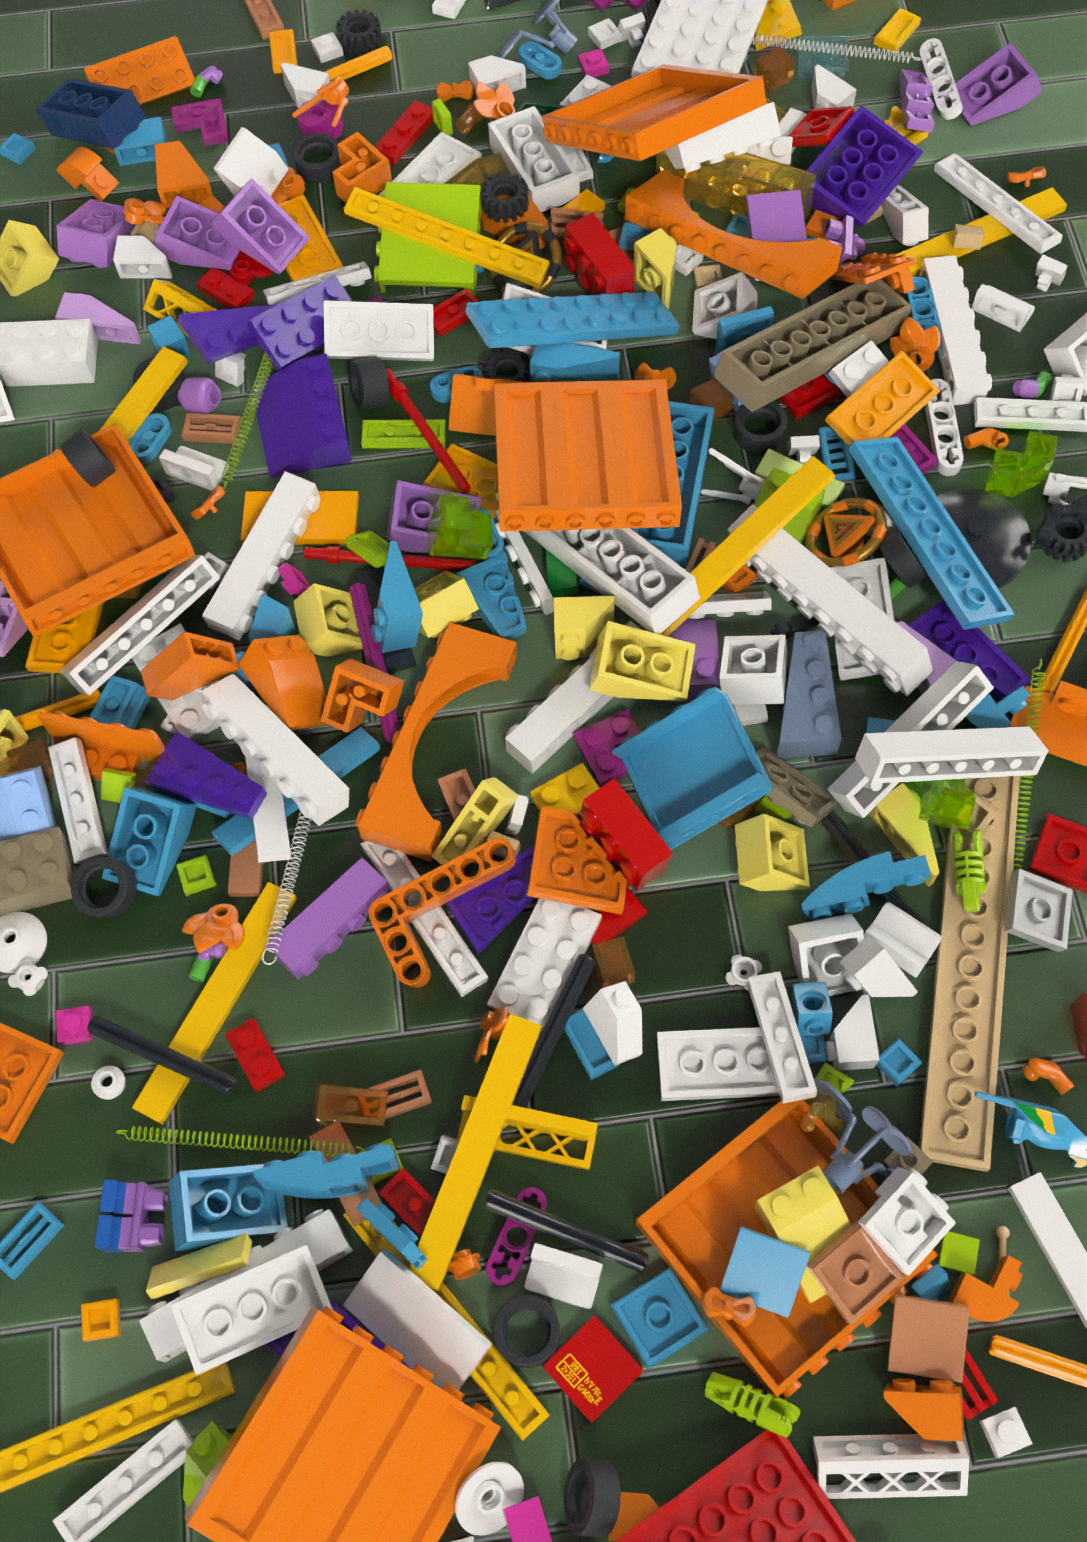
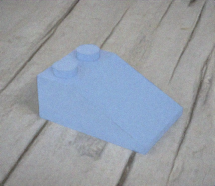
[0,766,58,841]

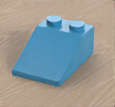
[530,343,620,383]
[371,540,423,653]
[102,787,197,896]
[169,1164,288,1251]

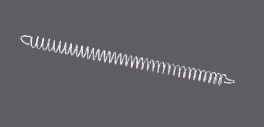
[753,34,922,64]
[262,756,319,965]

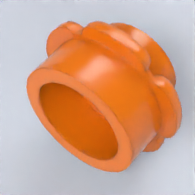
[448,1249,481,1280]

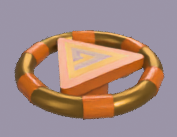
[805,497,887,568]

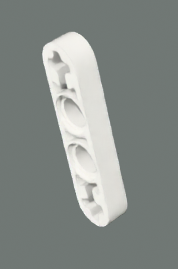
[920,38,963,120]
[925,379,963,476]

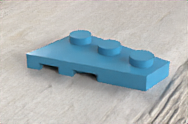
[456,552,527,640]

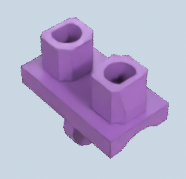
[823,215,865,266]

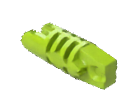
[953,829,986,912]
[705,1372,800,1438]

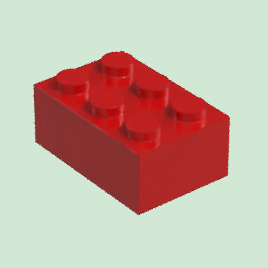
[563,212,635,295]
[579,778,673,892]

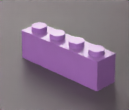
[267,858,391,980]

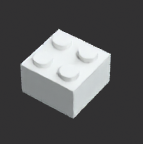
[719,635,788,704]

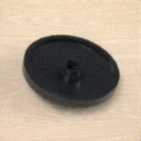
[937,488,1032,589]

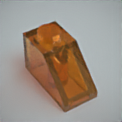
[313,1083,388,1126]

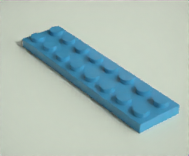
[465,291,680,348]
[848,437,1014,630]

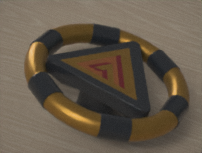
[490,222,562,294]

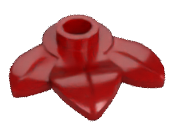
[229,250,274,285]

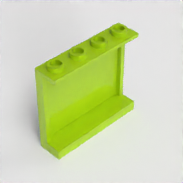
[374,182,482,296]

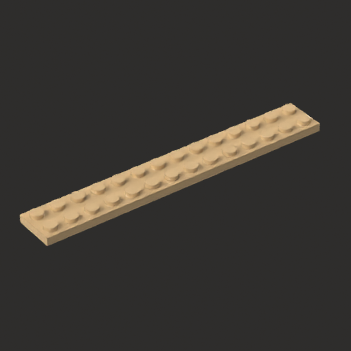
[919,776,1020,1172]

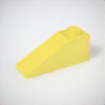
[431,777,519,865]
[869,783,940,887]

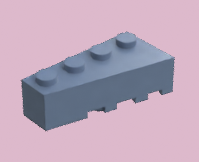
[776,630,842,758]

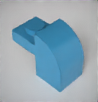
[965,686,1030,729]

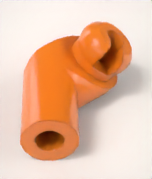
[964,428,1009,450]
[1022,1057,1074,1096]

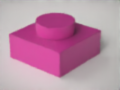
[578,49,609,77]
[278,563,310,596]
[56,1006,93,1045]

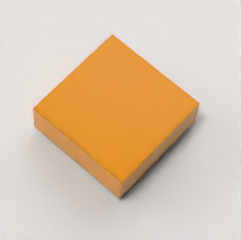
[81,1298,121,1342]

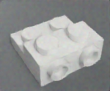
[858,1166,956,1276]

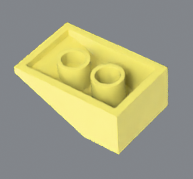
[589,621,696,701]
[753,1166,851,1304]

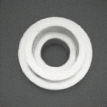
[91,1066,126,1100]

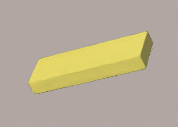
[146,1233,252,1300]

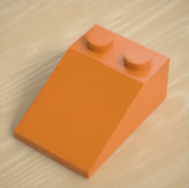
[238,635,327,730]

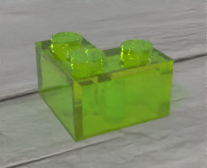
[428,494,493,559]

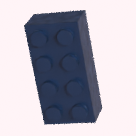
[35,78,146,149]

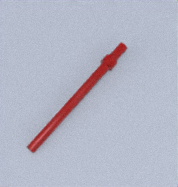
[386,369,471,494]
[304,546,477,571]

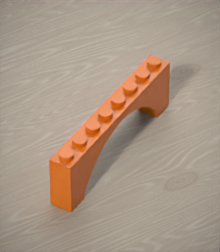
[624,170,842,299]
[356,622,518,862]

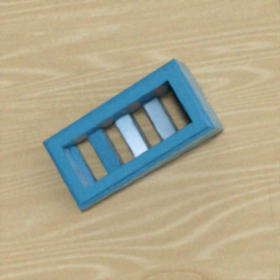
[816,426,856,481]

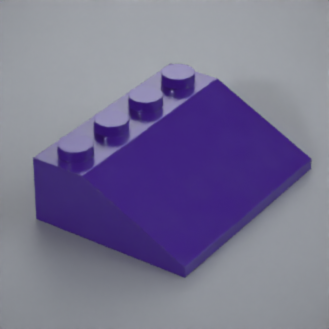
[796,105,924,227]
[251,353,352,479]

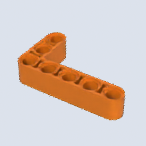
[368,838,517,988]

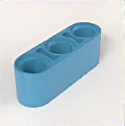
[902,276,941,356]

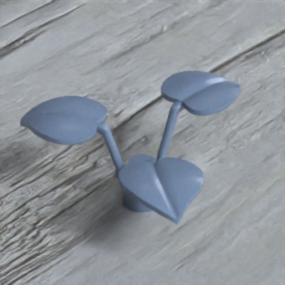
[496,0,578,59]
[814,1080,912,1194]

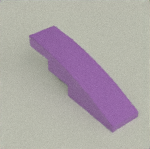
[900,69,935,133]

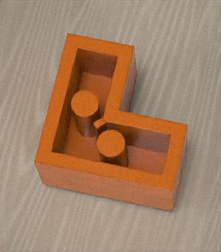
[332,132,392,203]
[320,658,405,733]

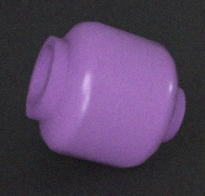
[178,377,221,414]

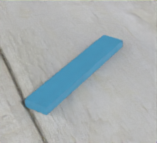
[212,727,381,856]

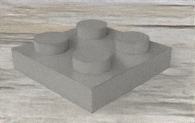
[1005,869,1073,952]

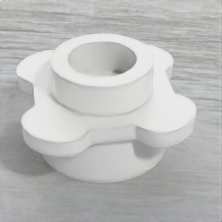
[725,955,762,991]
[8,959,48,996]

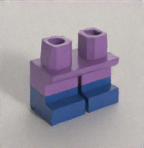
[95,1180,169,1252]

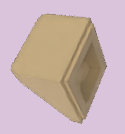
[953,224,984,250]
[953,792,1000,832]

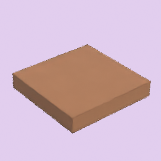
[806,1219,905,1326]
[887,1294,970,1383]

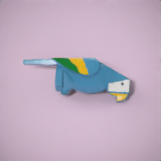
[974,1091,1087,1168]

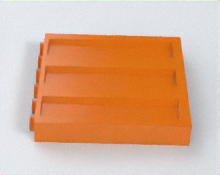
[542,64,766,161]
[494,379,682,532]
[0,423,195,637]
[636,1100,938,1399]
[183,1305,501,1542]

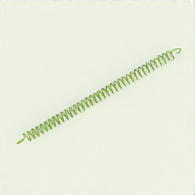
[221,352,273,489]
[1013,659,1046,870]
[116,1126,364,1157]

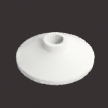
[0,912,47,974]
[455,1462,524,1536]

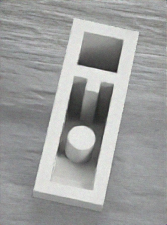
[881,185,929,246]

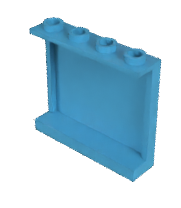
[612,687,775,850]

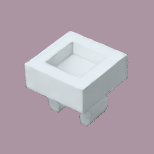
[618,12,646,48]
[1035,255,1068,292]
[215,352,246,387]
[1049,374,1085,402]
[787,435,820,465]

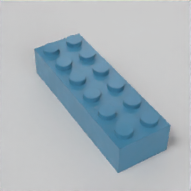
[632,401,715,569]

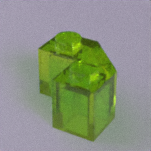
[985,431,1058,497]
[908,779,976,830]

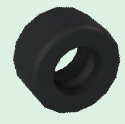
[348,356,390,410]
[60,429,116,487]

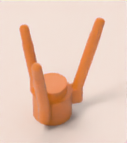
[292,77,349,127]

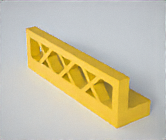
[143,279,216,336]
[457,1095,598,1170]

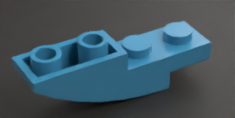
[801,851,931,921]
[253,1144,400,1199]

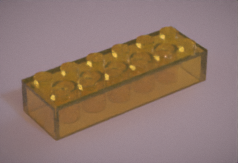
[656,151,817,222]

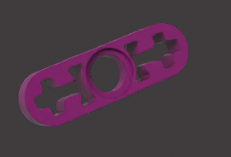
[486,1187,547,1287]

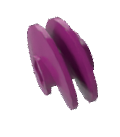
[297,99,344,139]

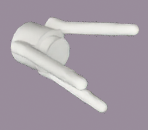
[701,448,765,505]
[1043,472,1087,505]

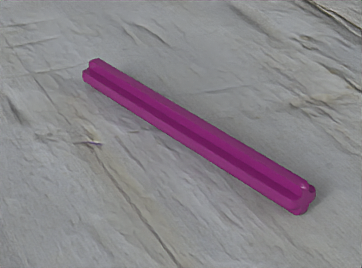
[349,583,401,744]

